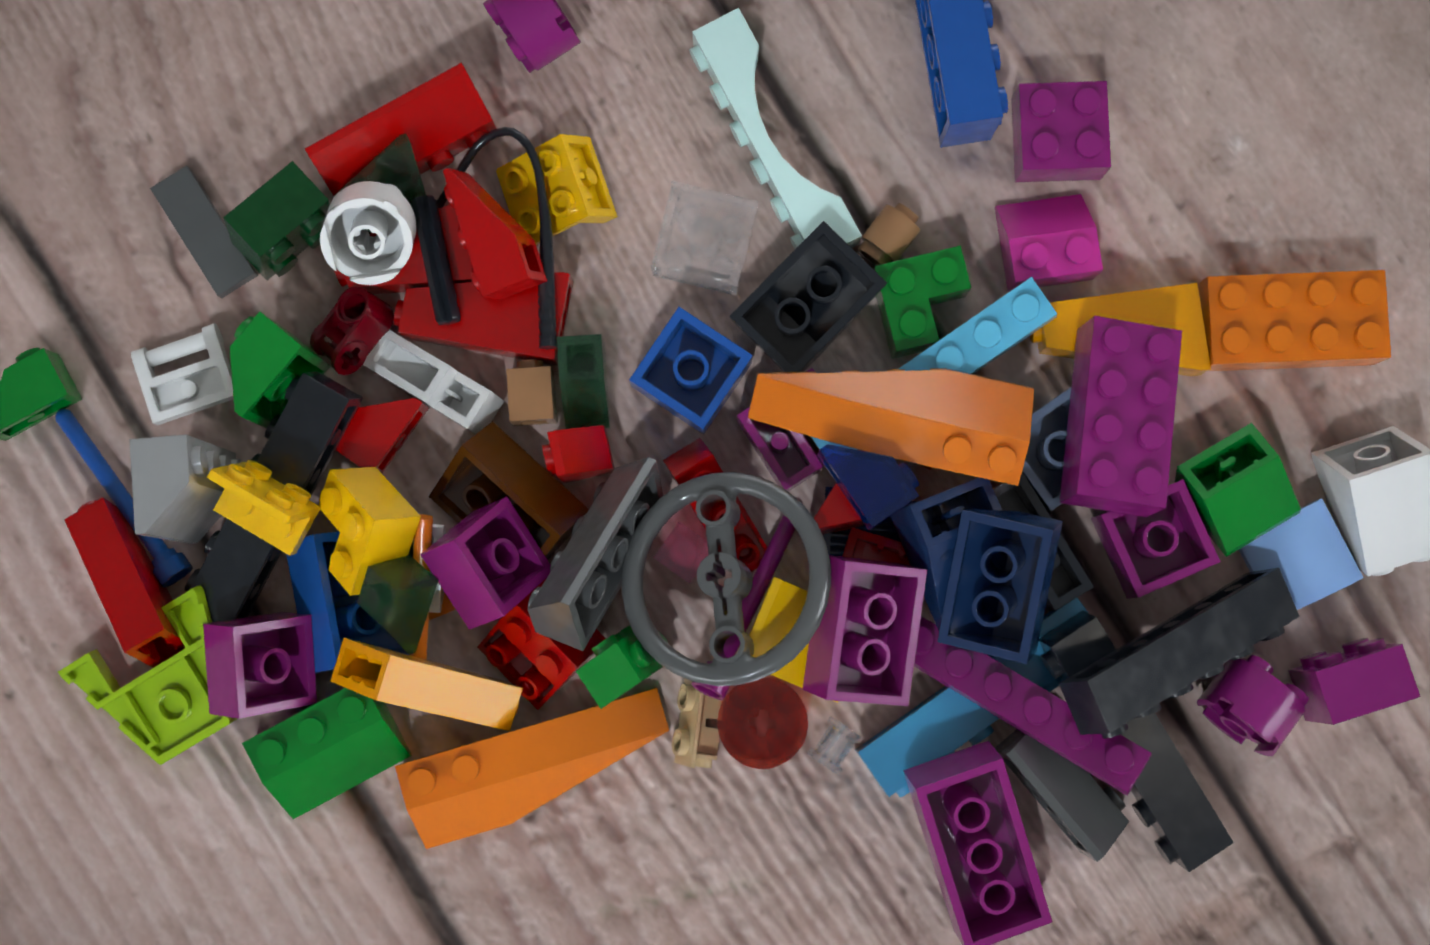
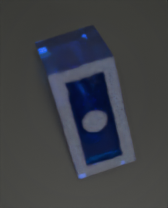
[817,444,919,531]

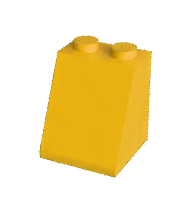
[749,577,839,703]

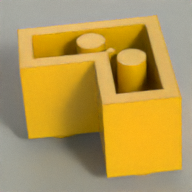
[319,467,421,596]

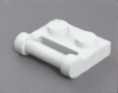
[131,323,234,425]

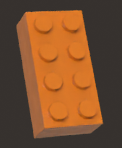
[1198,270,1391,371]

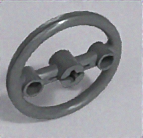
[622,472,831,686]

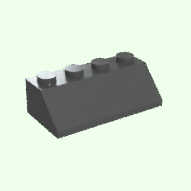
[528,457,664,651]

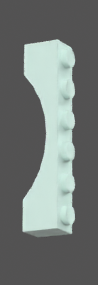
[689,8,862,249]

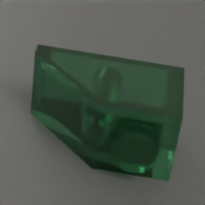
[357,555,438,654]

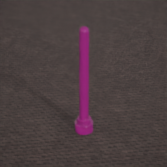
[691,514,796,700]

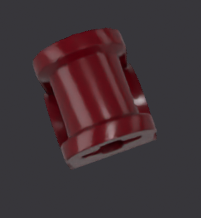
[310,286,394,375]

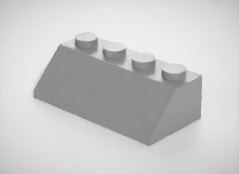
[129,434,241,544]

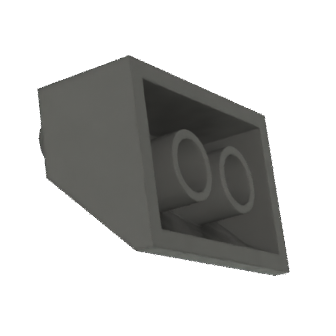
[995,729,1130,862]

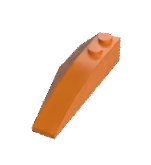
[748,368,1034,486]
[395,688,669,849]

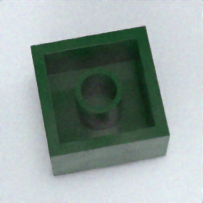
[223,161,330,281]

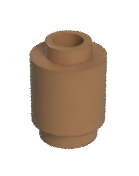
[858,203,921,265]

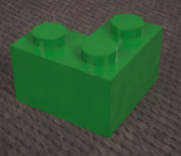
[874,245,972,359]

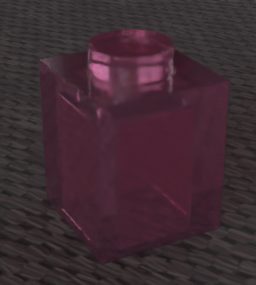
[653,521,708,585]

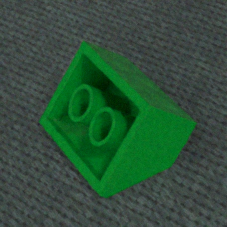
[230,311,330,429]
[242,688,412,819]

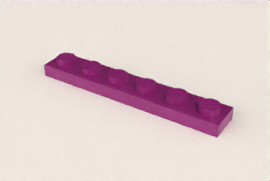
[914,616,1152,796]

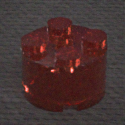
[717,677,808,769]

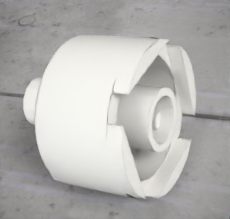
[320,181,416,285]

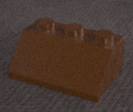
[428,421,589,560]

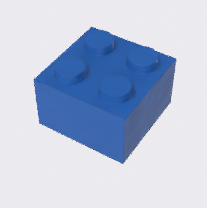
[629,307,753,435]

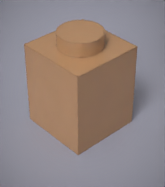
[506,360,557,426]

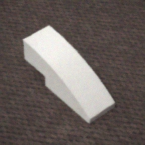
[363,330,504,434]

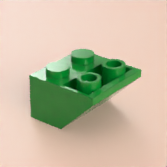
[1174,423,1301,557]

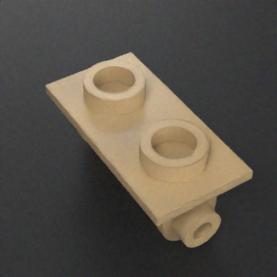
[672,678,724,768]

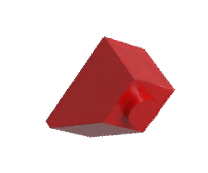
[336,398,429,473]

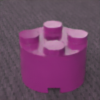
[483,0,581,73]
[1197,655,1309,756]

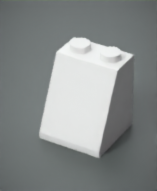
[1311,426,1430,576]

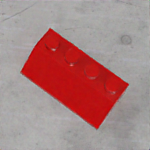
[305,62,497,196]

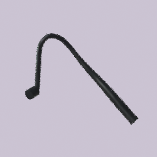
[412,127,557,349]

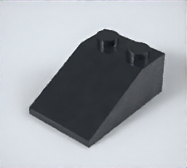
[729,221,887,372]

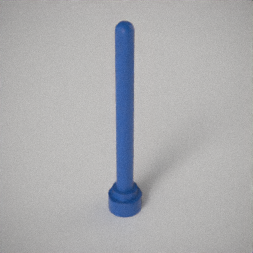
[55,409,193,588]

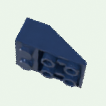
[890,478,1002,631]

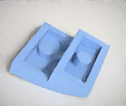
[1239,499,1364,610]

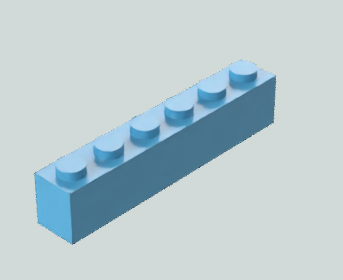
[855,597,1088,797]

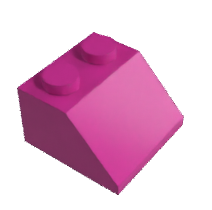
[995,194,1103,292]

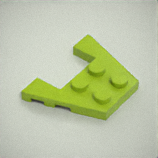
[58,585,237,765]

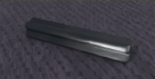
[412,195,461,325]

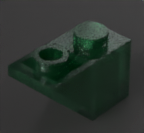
[557,334,610,429]

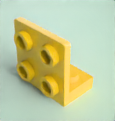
[496,134,618,245]
[207,460,321,556]

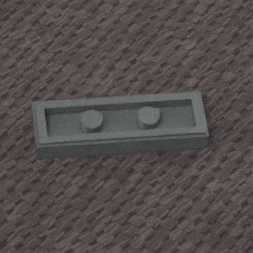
[150,165,258,299]

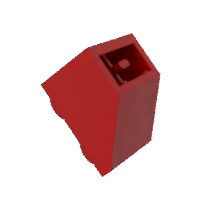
[477,578,606,710]

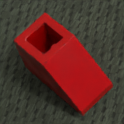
[542,425,615,483]

